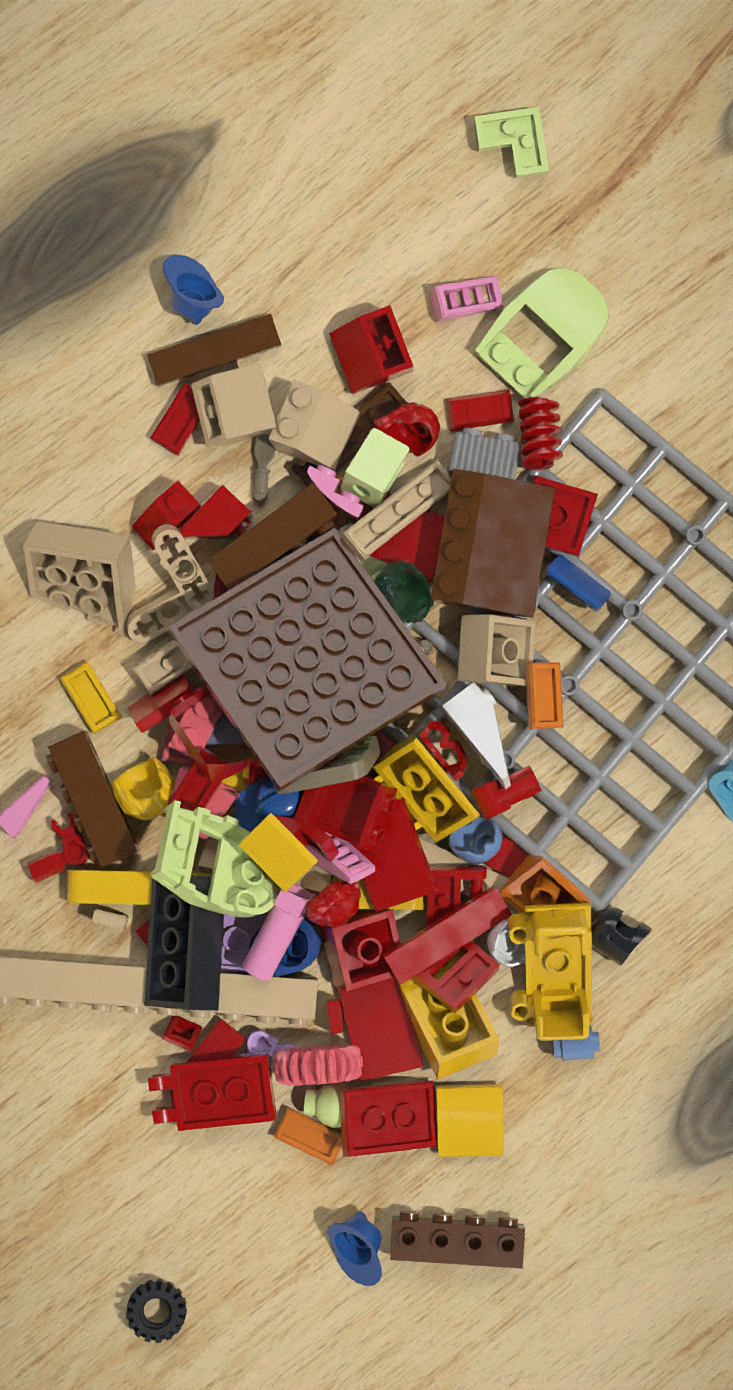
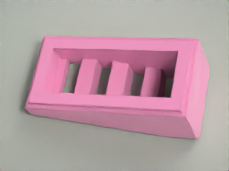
[430,276,504,323]
[0,776,52,839]
[306,832,375,884]

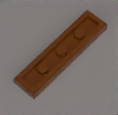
[147,314,282,387]
[291,382,408,487]

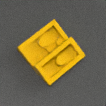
[436,1084,504,1157]

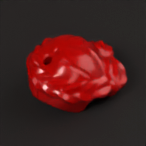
[373,402,441,457]
[306,880,361,928]

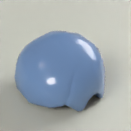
[449,816,502,865]

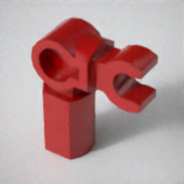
[27,812,90,883]

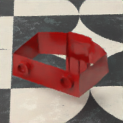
[169,686,268,787]

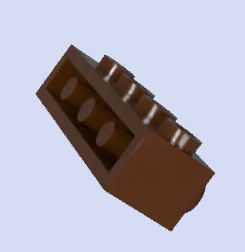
[207,482,338,590]
[46,731,141,867]
[390,1211,525,1269]

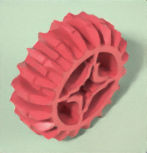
[273,1044,363,1086]

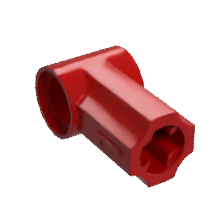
[471,765,542,820]

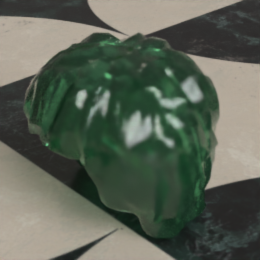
[373,560,434,623]

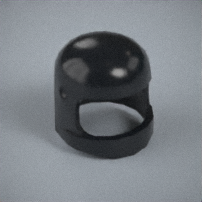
[591,907,652,966]

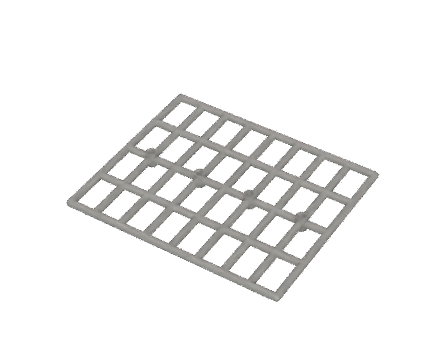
[382,388,733,912]

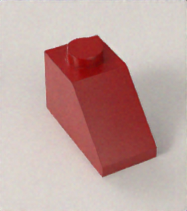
[132,480,201,551]
[179,484,252,540]

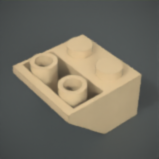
[191,363,276,447]

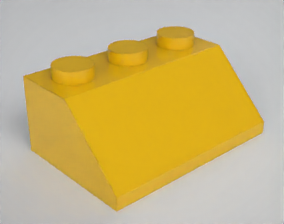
[373,734,480,843]

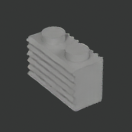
[449,428,521,479]

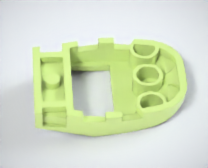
[474,268,609,399]
[150,800,280,918]

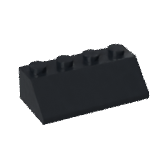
[144,875,224,1011]

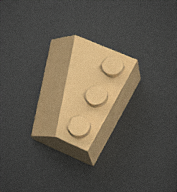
[23,521,136,636]

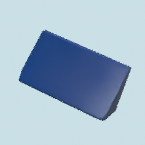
[546,555,611,612]

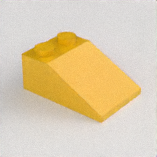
[397,956,500,1080]

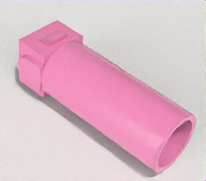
[242,883,315,981]

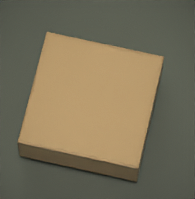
[92,908,129,930]

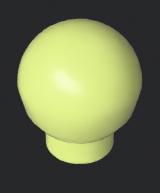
[304,1082,351,1128]

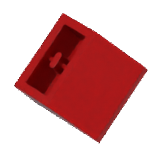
[329,305,414,395]

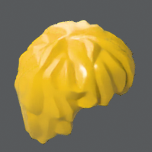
[111,757,175,820]

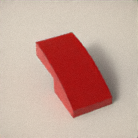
[275,816,340,862]

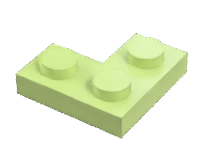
[474,107,549,178]

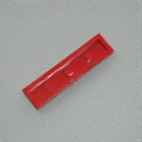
[382,885,512,985]

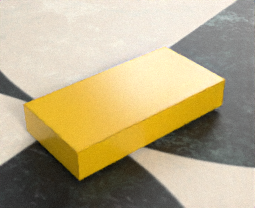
[60,662,123,735]

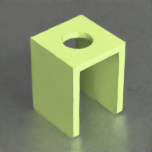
[340,428,409,508]

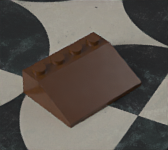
[431,469,556,618]

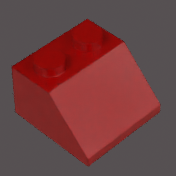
[320,909,400,992]

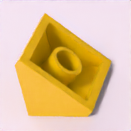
[239,813,318,893]

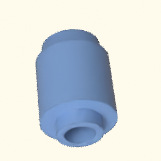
[552,1026,600,1061]

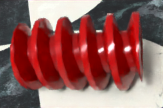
[518,397,563,471]

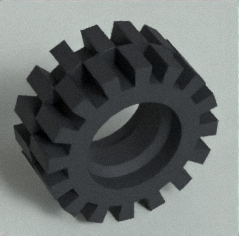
[126,1279,187,1343]

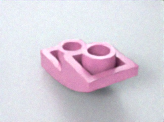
[307,464,364,521]

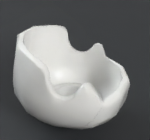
[487,917,525,967]

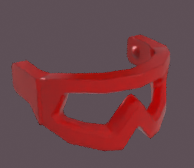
[417,721,467,781]

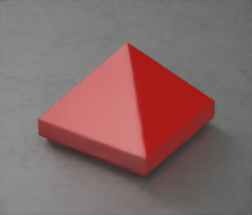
[162,1016,203,1051]

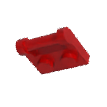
[427,865,487,926]
[412,941,500,1014]

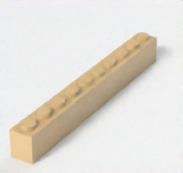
[0,955,318,1025]

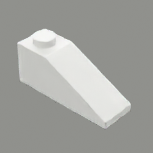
[442,682,511,789]

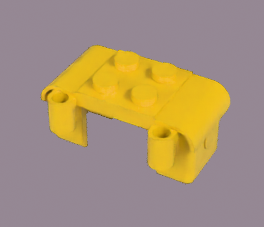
[508,903,593,1041]

